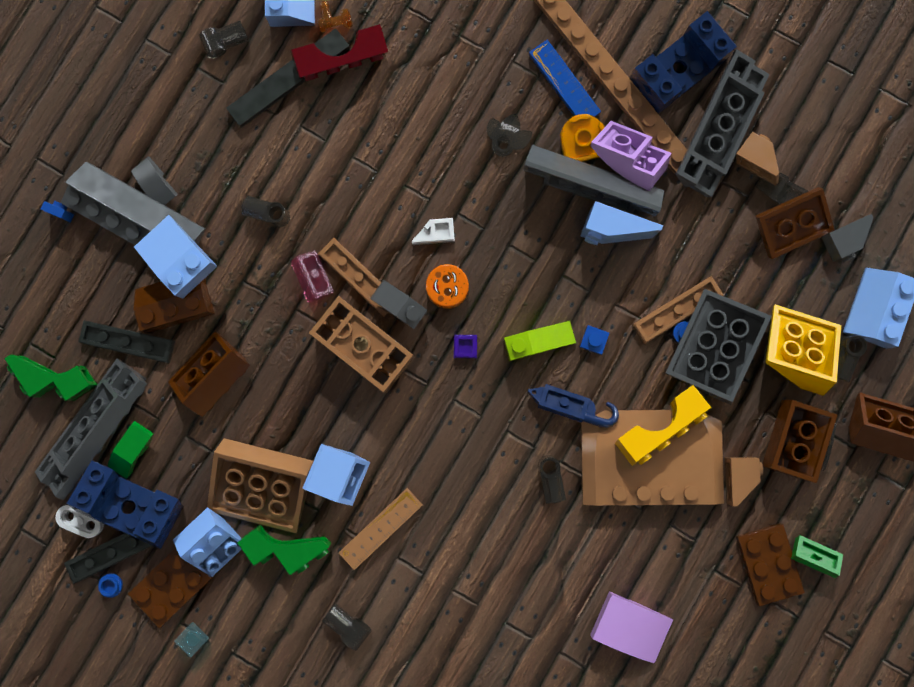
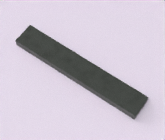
[226,28,350,128]

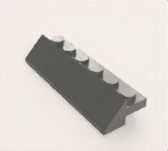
[676,49,770,197]
[523,145,664,216]
[61,162,206,245]
[35,359,147,500]

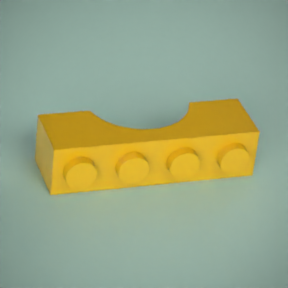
[615,385,711,466]

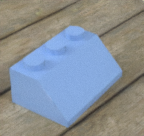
[265,0,315,27]
[843,268,914,349]

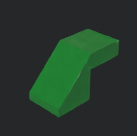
[107,421,154,479]

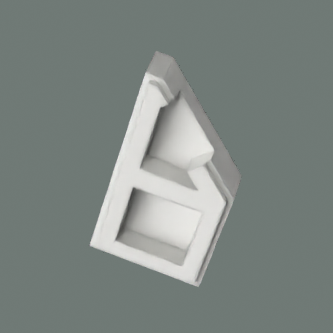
[412,218,455,245]

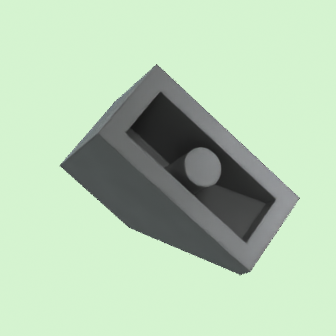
[821,214,873,262]
[370,280,427,329]

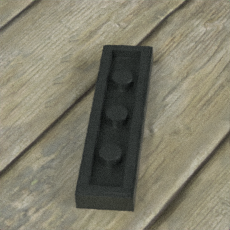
[78,320,175,363]
[64,533,152,584]

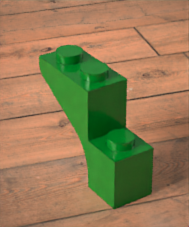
[4,355,97,401]
[237,525,331,575]

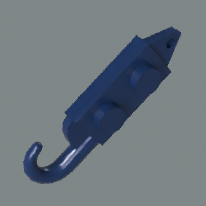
[527,384,619,428]

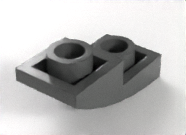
[131,156,178,205]

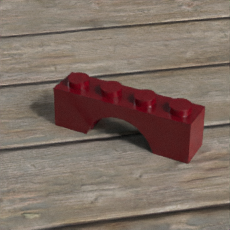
[290,24,388,82]

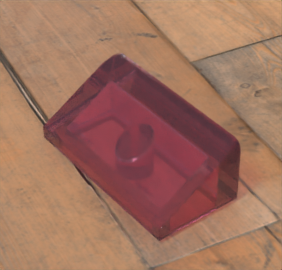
[291,250,334,303]

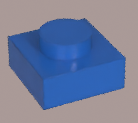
[41,201,74,223]
[579,325,609,355]

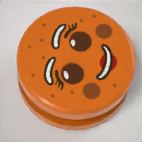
[426,264,469,309]

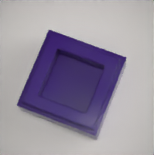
[454,335,477,358]

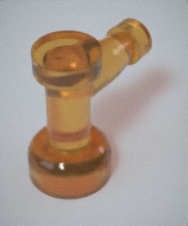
[318,1,353,32]

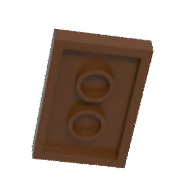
[755,187,835,259]
[736,523,805,606]
[128,548,213,628]

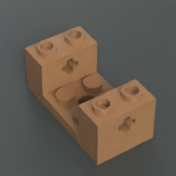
[309,296,415,393]

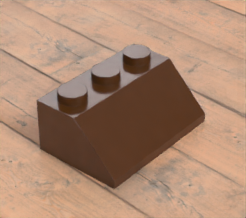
[133,279,215,333]
[168,331,250,417]
[849,392,914,462]
[762,400,837,483]

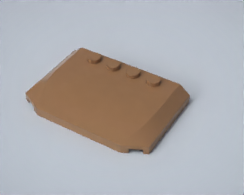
[581,410,724,506]

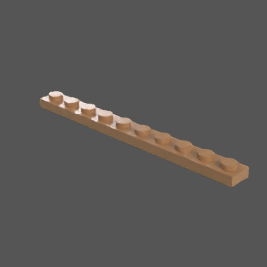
[534,0,687,174]

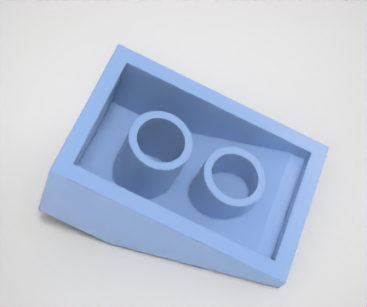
[581,201,663,245]
[134,215,217,298]

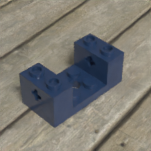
[630,11,737,114]
[66,461,183,549]

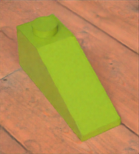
[503,321,576,362]

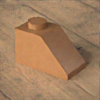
[736,132,779,186]
[725,457,763,506]

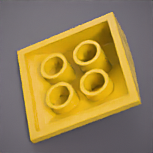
[766,305,841,396]

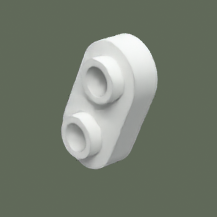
[56,505,104,538]

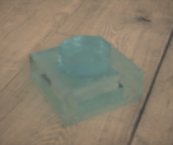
[174,622,209,658]

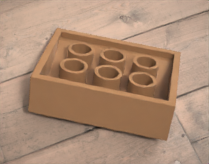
[207,438,314,533]

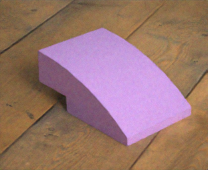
[591,121,672,191]
[590,591,673,663]

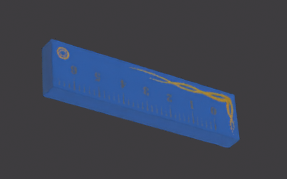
[529,39,601,117]

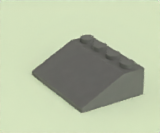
[666,288,772,405]

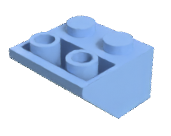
[303,444,370,506]
[173,507,241,577]

